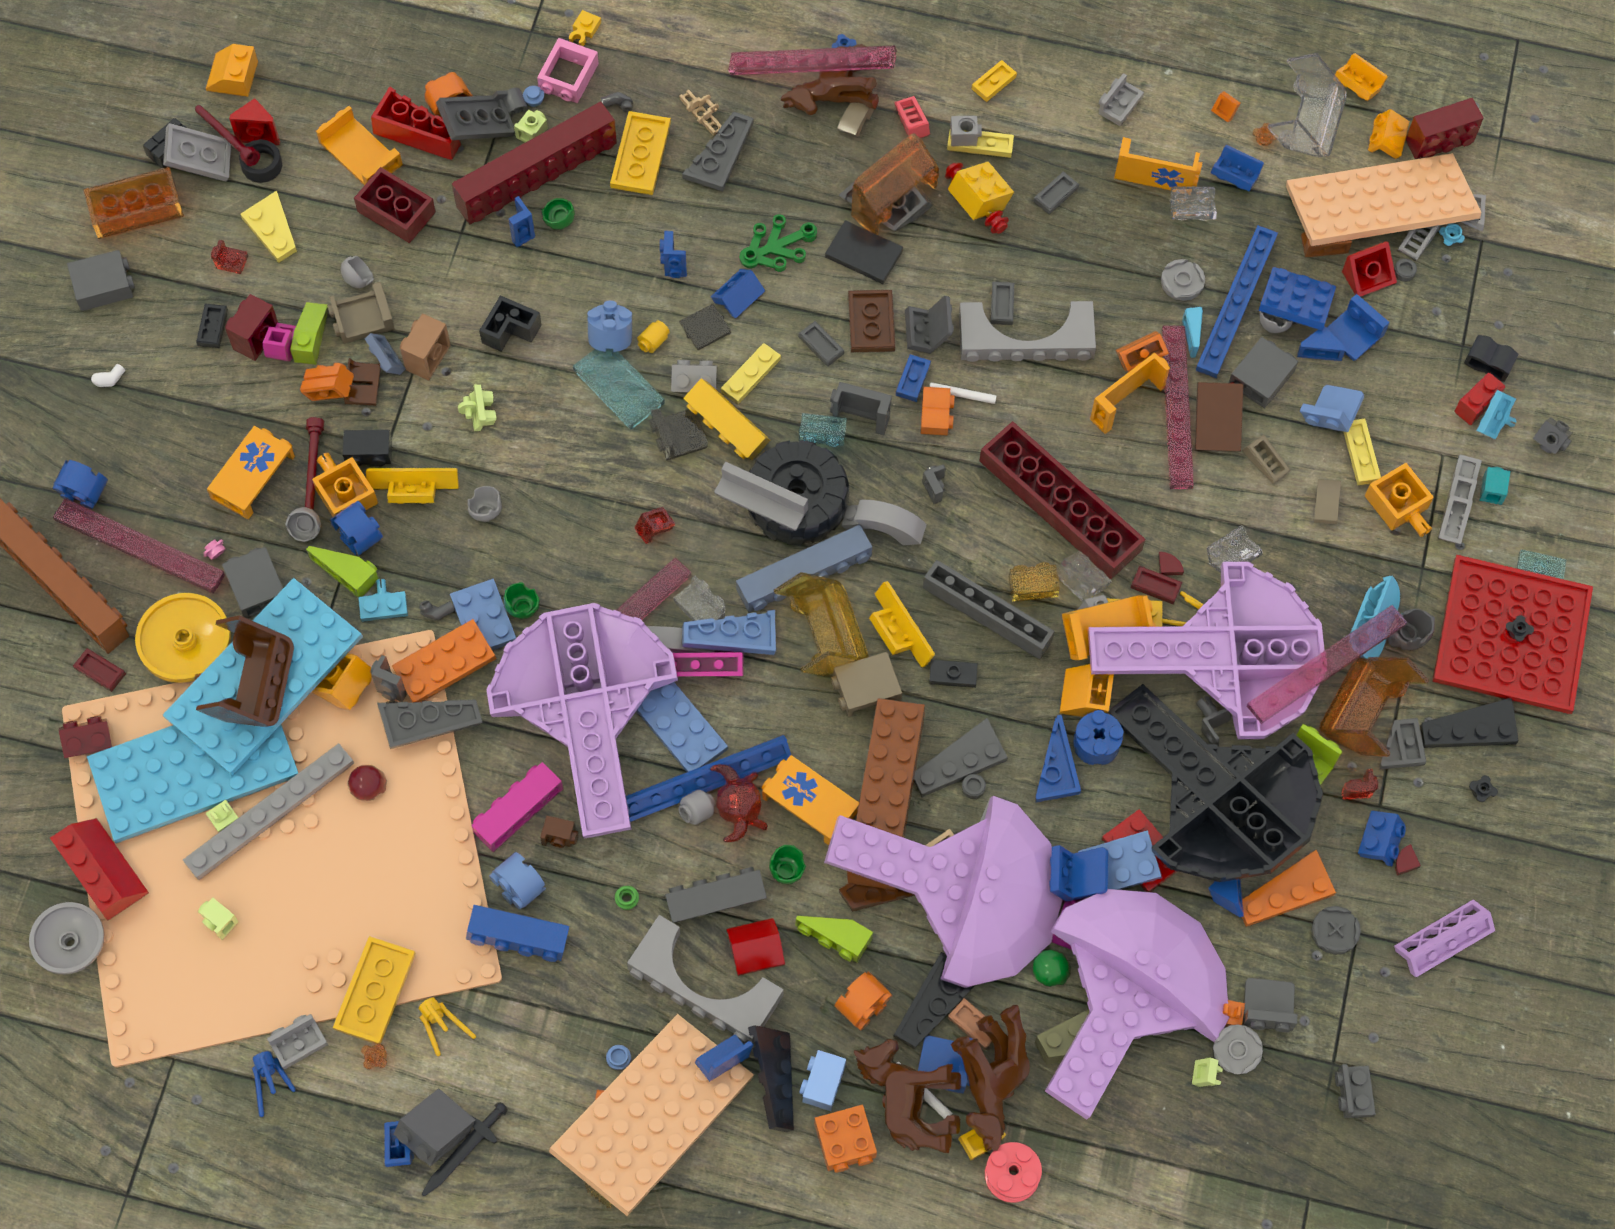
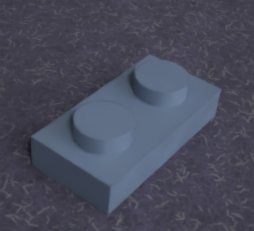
[365,333,406,375]

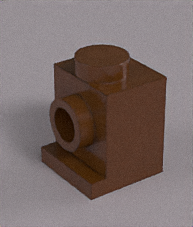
[540,816,579,848]

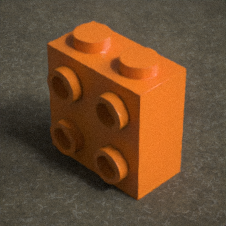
[814,1105,877,1173]

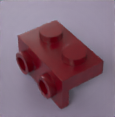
[59,716,112,758]

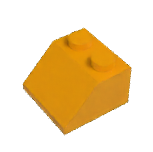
[206,44,258,97]
[312,654,372,710]

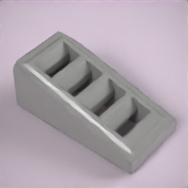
[1398,225,1440,261]

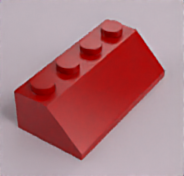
[50,818,149,921]

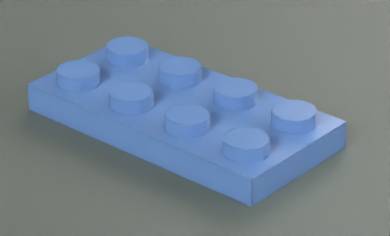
[636,682,728,772]

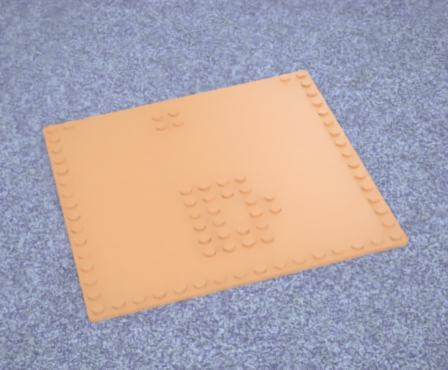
[62,630,502,1067]

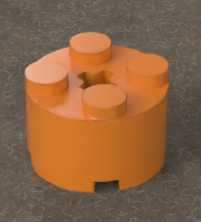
[425,72,472,119]
[834,971,892,1031]

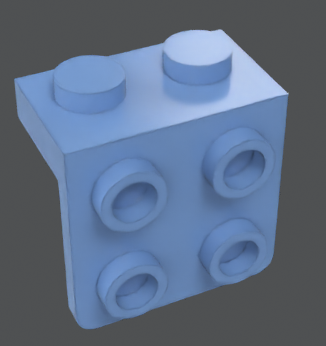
[1300,385,1364,432]

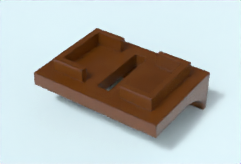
[344,358,381,406]

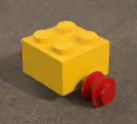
[945,162,1014,234]

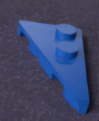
[1035,715,1081,803]

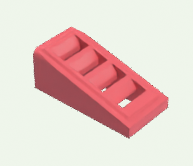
[894,96,930,141]

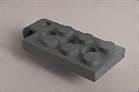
[436,88,528,140]

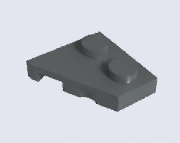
[1379,718,1426,770]

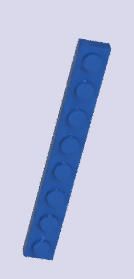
[1196,225,1278,378]
[626,735,791,822]

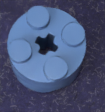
[587,300,632,352]
[489,852,546,910]

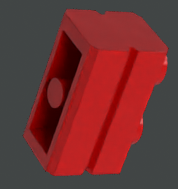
[1454,373,1505,425]

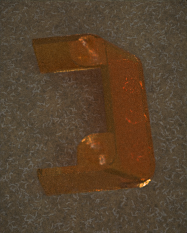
[851,133,939,235]
[1320,657,1429,757]

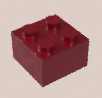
[225,294,278,361]

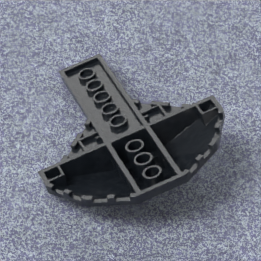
[1108,684,1323,882]

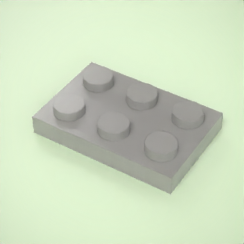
[163,123,231,182]

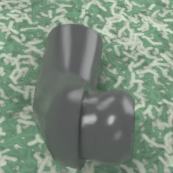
[601,92,633,112]
[419,601,455,620]

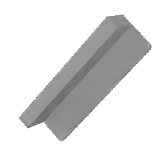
[714,462,808,531]

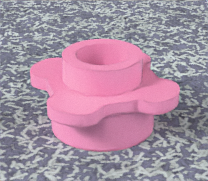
[204,539,226,560]

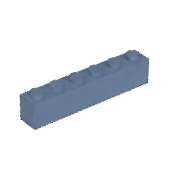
[736,524,872,613]

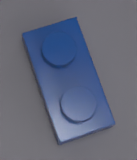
[896,354,931,402]

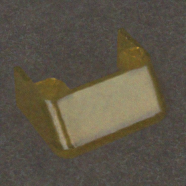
[774,572,869,676]

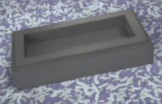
[1033,171,1079,214]
[991,282,1014,325]
[798,321,844,367]

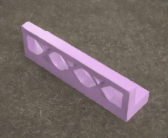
[1394,900,1495,977]

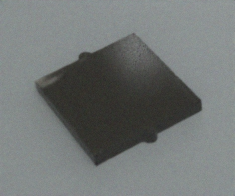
[679,304,731,350]

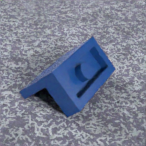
[508,196,535,247]
[711,269,765,318]
[695,1034,753,1082]

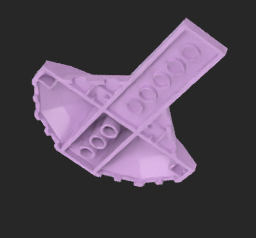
[1088,562,1327,739]
[487,603,678,839]
[824,796,1062,988]
[1045,889,1229,1120]

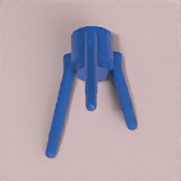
[252,1051,296,1117]

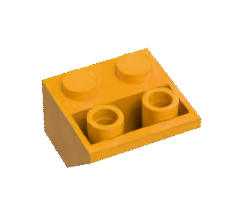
[1059,664,1114,717]

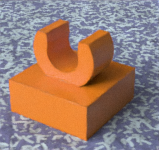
[1211,91,1241,122]
[1223,1000,1245,1027]

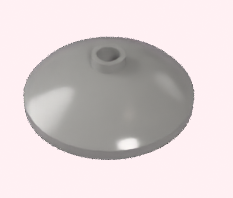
[29,902,104,974]

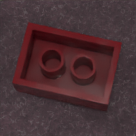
[1405,97,1484,159]
[354,167,436,243]

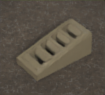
[1242,434,1291,484]

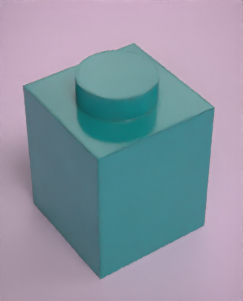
[1479,467,1510,505]

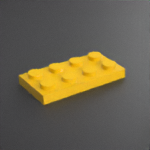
[610,111,671,195]
[333,936,416,1045]

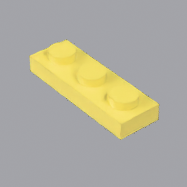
[947,130,1014,158]
[721,343,781,405]
[1343,419,1381,485]

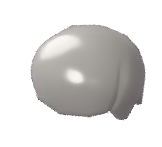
[340,255,374,289]
[1259,311,1293,333]
[467,486,502,522]
[285,507,321,542]

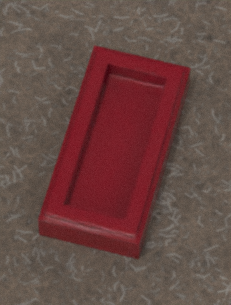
[1131,566,1182,605]
[73,648,126,692]

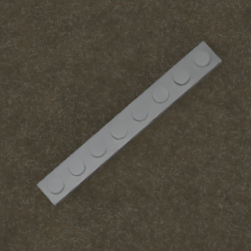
[183,743,354,881]

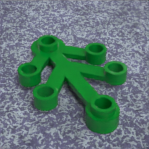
[739,214,817,272]

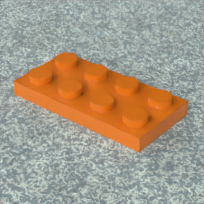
[392,619,497,703]

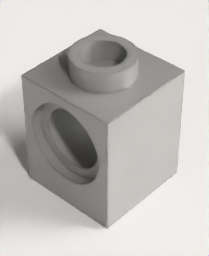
[950,116,982,146]

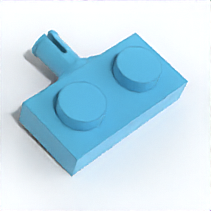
[1477,390,1516,439]
[358,579,408,622]

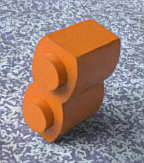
[921,387,955,436]

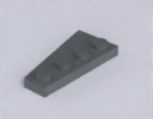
[682,112,754,192]
[377,700,482,749]
[914,718,1008,797]

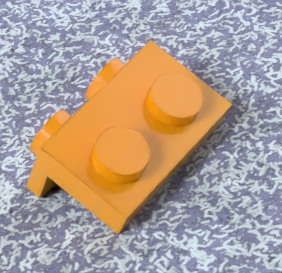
[1334,53,1388,101]
[1368,109,1410,159]

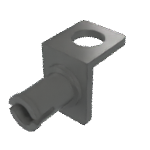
[1197,696,1231,747]

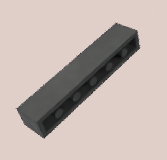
[923,560,1055,660]

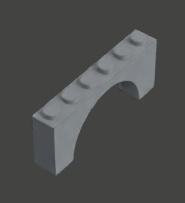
[959,301,1096,362]
[627,915,784,1044]

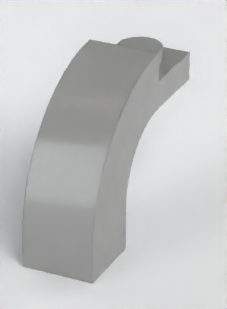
[841,500,927,545]

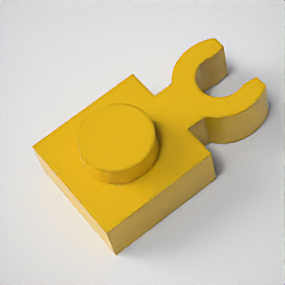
[569,10,601,47]
[958,1129,1006,1160]

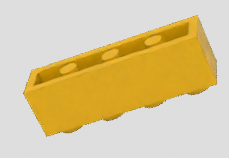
[683,378,771,460]

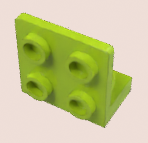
[1296,724,1342,786]

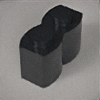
[1464,335,1519,382]

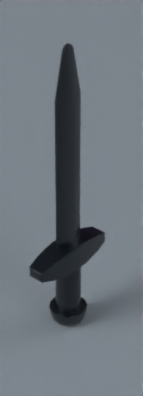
[422,1102,508,1196]

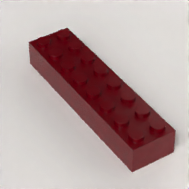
[452,101,617,225]
[979,421,1146,579]

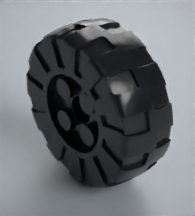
[748,440,849,546]

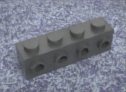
[665,867,767,923]

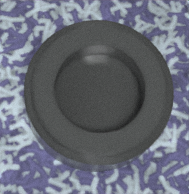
[1394,259,1417,281]
[962,774,986,799]

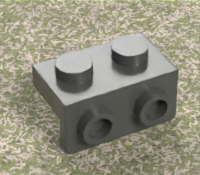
[370,655,407,702]

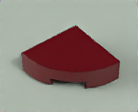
[1158,552,1184,576]
[1395,844,1421,876]

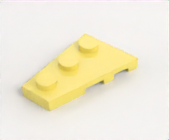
[241,191,297,263]

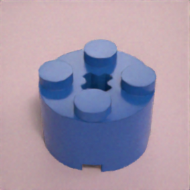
[52,460,108,509]
[330,501,383,556]
[1073,710,1124,765]

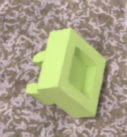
[206,800,238,832]
[1192,1058,1223,1087]

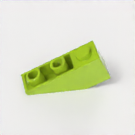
[795,916,873,963]

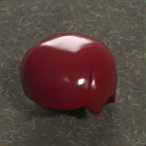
[348,765,387,801]

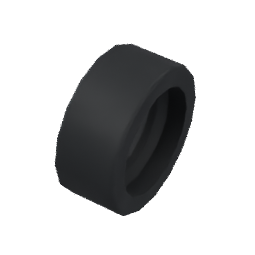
[239,139,283,183]

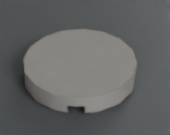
[1161,259,1205,301]
[1213,1025,1263,1074]

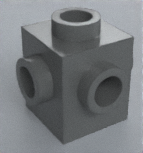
[1533,417,1573,454]

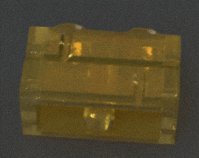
[1009,562,1060,602]

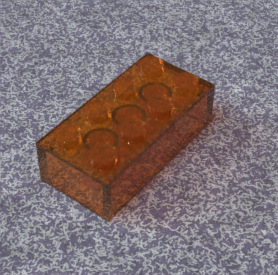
[83,167,184,239]

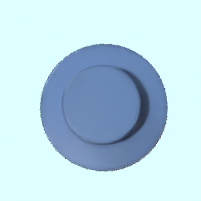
[523,86,544,107]
[606,1045,631,1070]

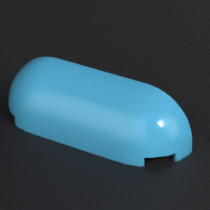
[1349,576,1400,660]

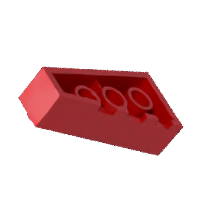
[371,87,461,160]

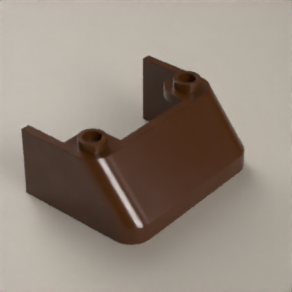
[196,615,294,727]

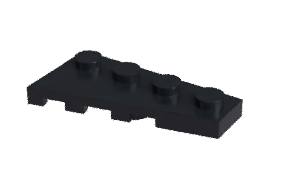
[1420,698,1519,748]
[893,952,976,1049]
[748,1025,794,1132]

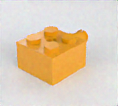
[312,453,378,517]
[1365,463,1434,537]

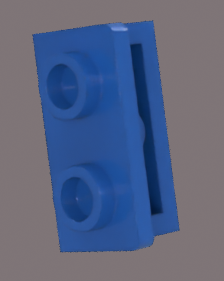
[1211,145,1264,191]
[660,231,687,278]
[1358,811,1406,866]

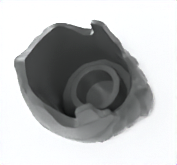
[1387,609,1435,651]

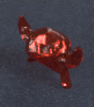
[710,764,768,842]

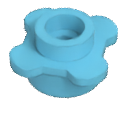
[1439,223,1465,246]

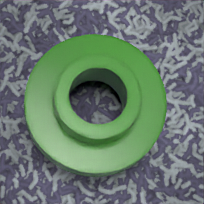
[615,886,639,910]

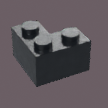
[479,295,542,352]

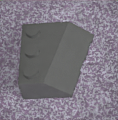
[839,152,934,231]

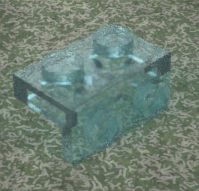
[799,413,847,447]

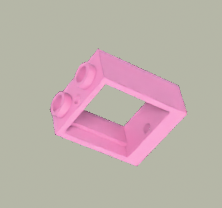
[537,38,599,103]

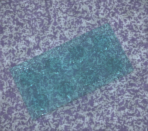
[573,349,665,430]

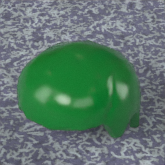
[542,198,575,230]
[504,582,540,619]
[769,845,806,884]
[1032,950,1071,987]

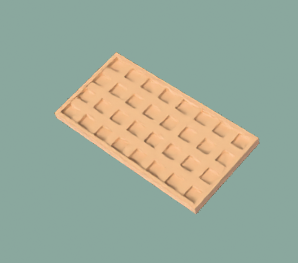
[1286,153,1481,246]
[549,1014,754,1216]

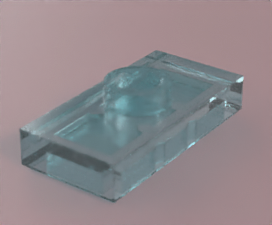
[1517,549,1566,579]

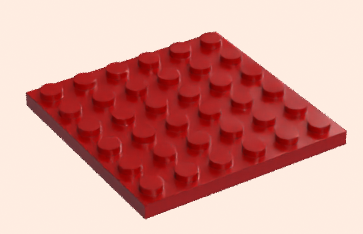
[1432,555,1593,714]

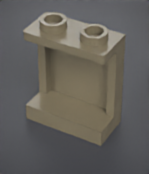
[327,282,395,344]
[831,652,902,717]

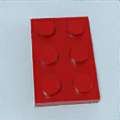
[1102,809,1177,892]

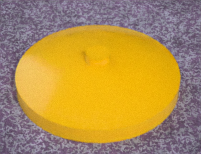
[135,593,231,683]

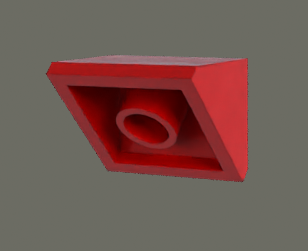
[229,98,280,146]
[1342,241,1397,297]
[726,918,785,976]

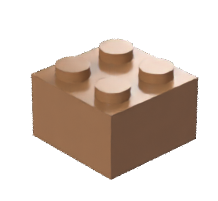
[400,313,451,381]

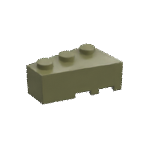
[1034,1009,1090,1065]

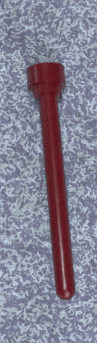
[195,105,260,166]
[305,417,325,510]

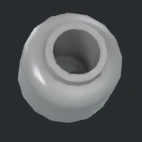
[678,790,715,825]

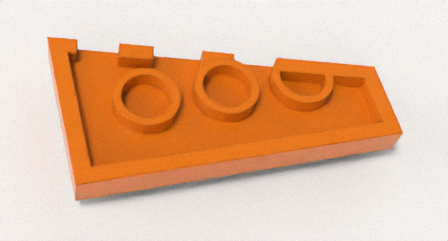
[1242,850,1336,927]

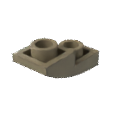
[837,103,874,137]
[1314,479,1341,524]

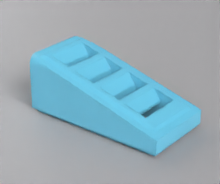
[1182,307,1203,358]

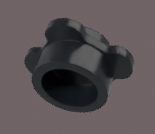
[1506,615,1534,642]
[1469,775,1498,802]

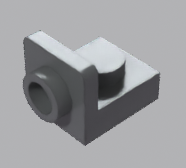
[922,464,946,504]

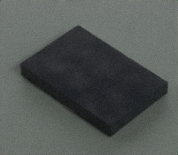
[825,220,903,284]

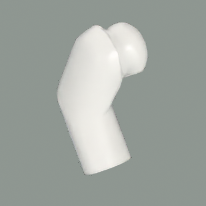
[91,364,126,387]

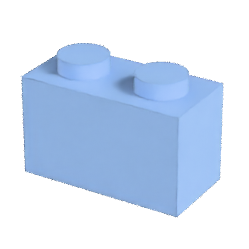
[800,1050,846,1111]

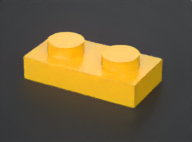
[971,60,1017,102]

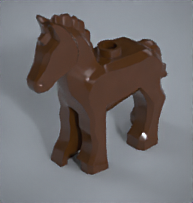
[781,44,896,115]
[950,1005,1030,1151]
[854,1039,961,1153]

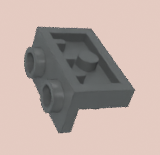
[1335,1064,1376,1118]

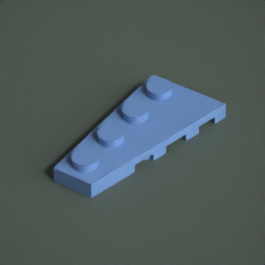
[682,610,776,655]

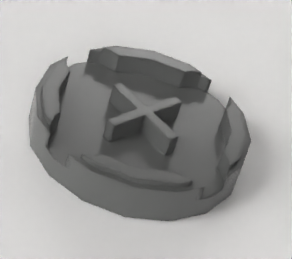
[1311,906,1361,955]

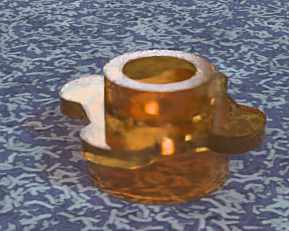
[1253,123,1279,146]
[361,1044,387,1069]

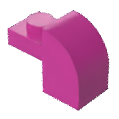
[263,323,296,361]

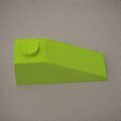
[290,302,328,365]
[306,546,379,597]

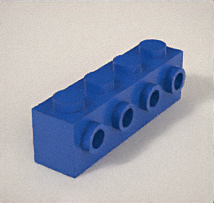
[466,905,569,962]

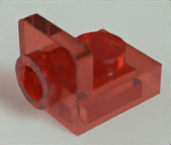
[211,240,248,274]
[635,507,675,544]
[1341,769,1378,799]

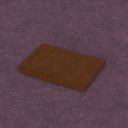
[848,290,895,353]
[1195,382,1243,452]

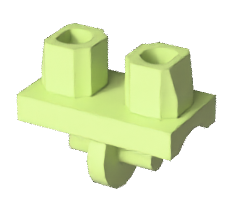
[458,384,496,431]

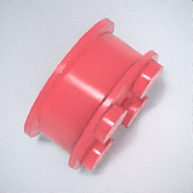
[985,1142,1042,1203]

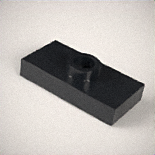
[196,303,228,348]
[929,660,978,688]

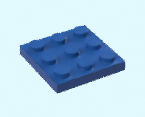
[1258,267,1336,331]

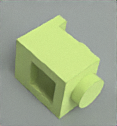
[514,110,548,143]
[198,898,239,940]

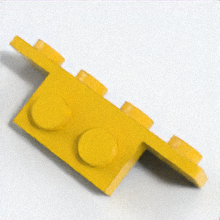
[366,468,459,504]
[869,581,935,667]

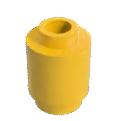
[637,320,670,353]

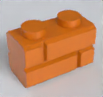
[1116,331,1169,372]
[300,363,354,401]

